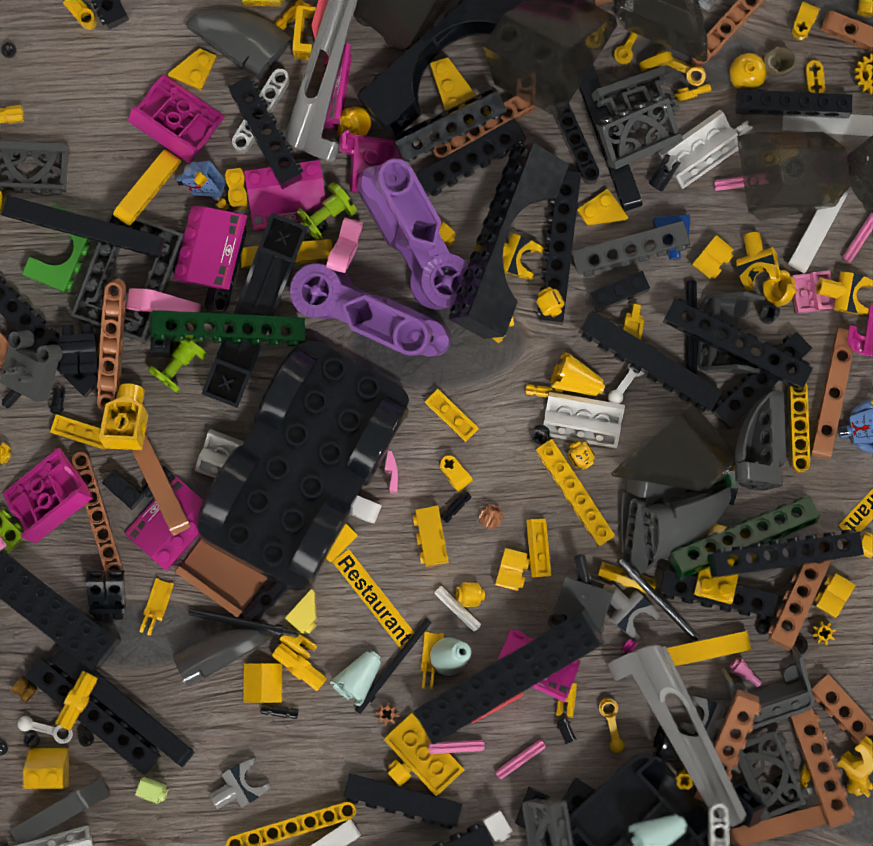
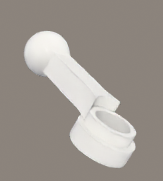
[608,363,644,404]
[18,716,73,744]

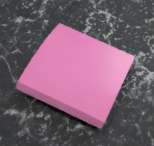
[791,270,835,314]
[385,451,398,494]

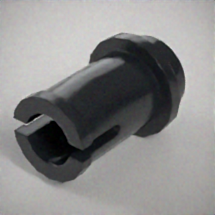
[49,389,66,414]
[556,718,577,744]

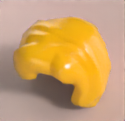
[337,106,371,137]
[762,270,797,307]

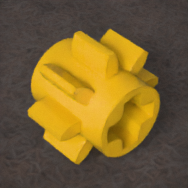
[0,442,12,466]
[811,622,836,645]

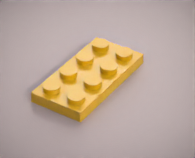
[694,524,747,604]
[383,713,464,797]

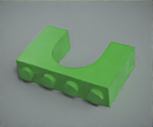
[22,205,90,294]

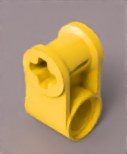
[791,1,820,40]
[440,455,473,492]

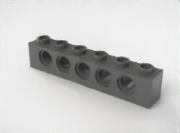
[572,221,691,277]

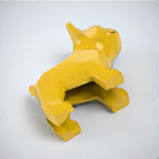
[836,736,873,797]

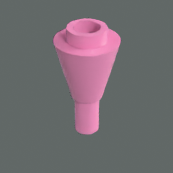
[729,657,762,687]

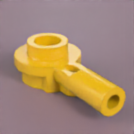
[614,29,639,65]
[674,84,711,101]

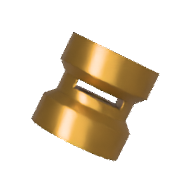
[10,676,38,703]

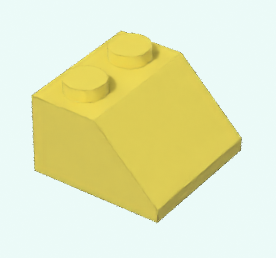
[286,589,317,634]

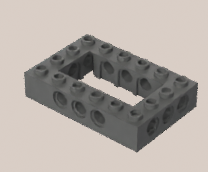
[71,208,184,344]

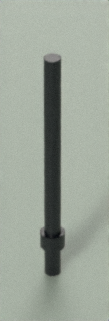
[617,557,700,642]
[189,608,299,638]
[354,618,432,714]

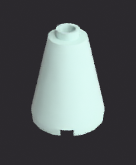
[430,637,471,676]
[330,651,381,706]
[629,815,687,846]

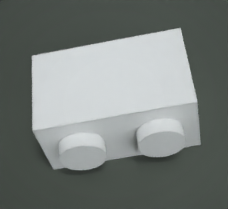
[483,810,512,842]

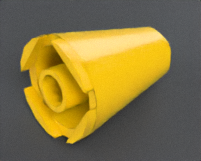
[550,352,605,396]

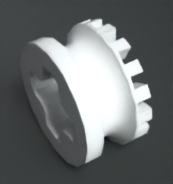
[734,120,753,138]

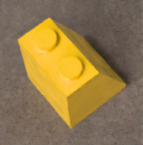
[23,748,69,789]

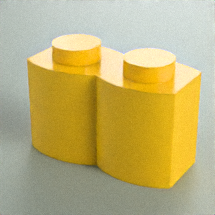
[225,168,249,211]
[691,235,734,280]
[495,548,530,591]
[814,573,856,619]

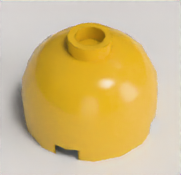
[729,53,767,90]

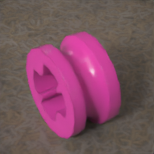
[620,637,638,654]

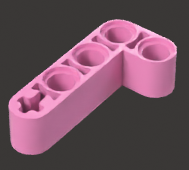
[326,217,363,273]
[126,289,201,312]

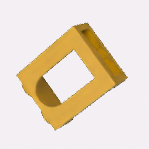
[292,3,316,60]

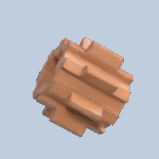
[478,504,504,529]
[375,702,399,726]

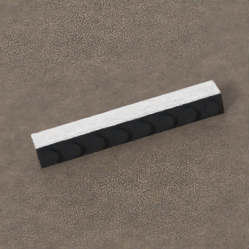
[578,311,723,413]

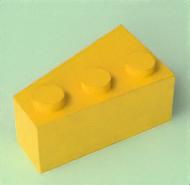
[430,58,484,116]
[412,506,449,567]

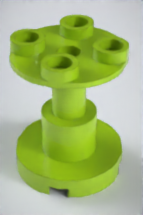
[296,181,357,240]
[147,338,208,393]

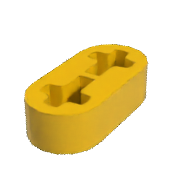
[639,52,674,73]
[805,60,825,93]

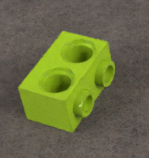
[0,509,24,553]

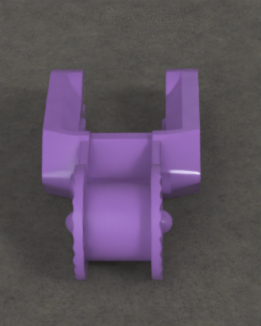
[357,159,468,310]
[290,264,451,357]

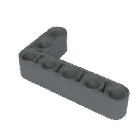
[10,778,111,845]

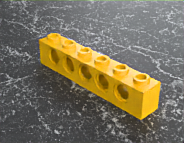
[535,439,615,547]

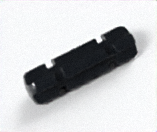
[440,490,472,523]
[260,704,299,719]

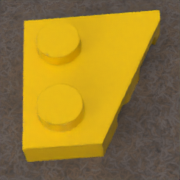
[168,48,217,91]
[577,189,629,226]

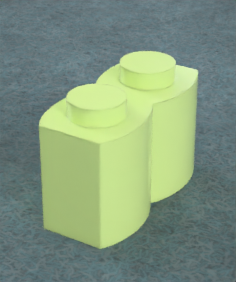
[135,777,169,804]

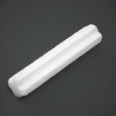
[434,586,481,632]

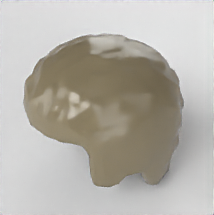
[763,46,796,77]

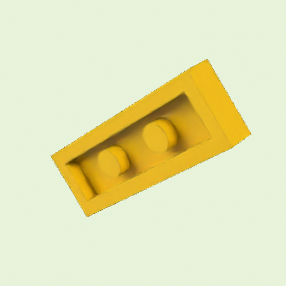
[424,389,479,443]
[50,414,106,450]
[526,519,551,578]
[598,561,657,593]

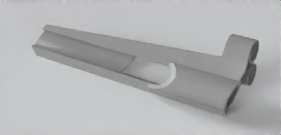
[285,0,357,162]
[607,645,746,827]

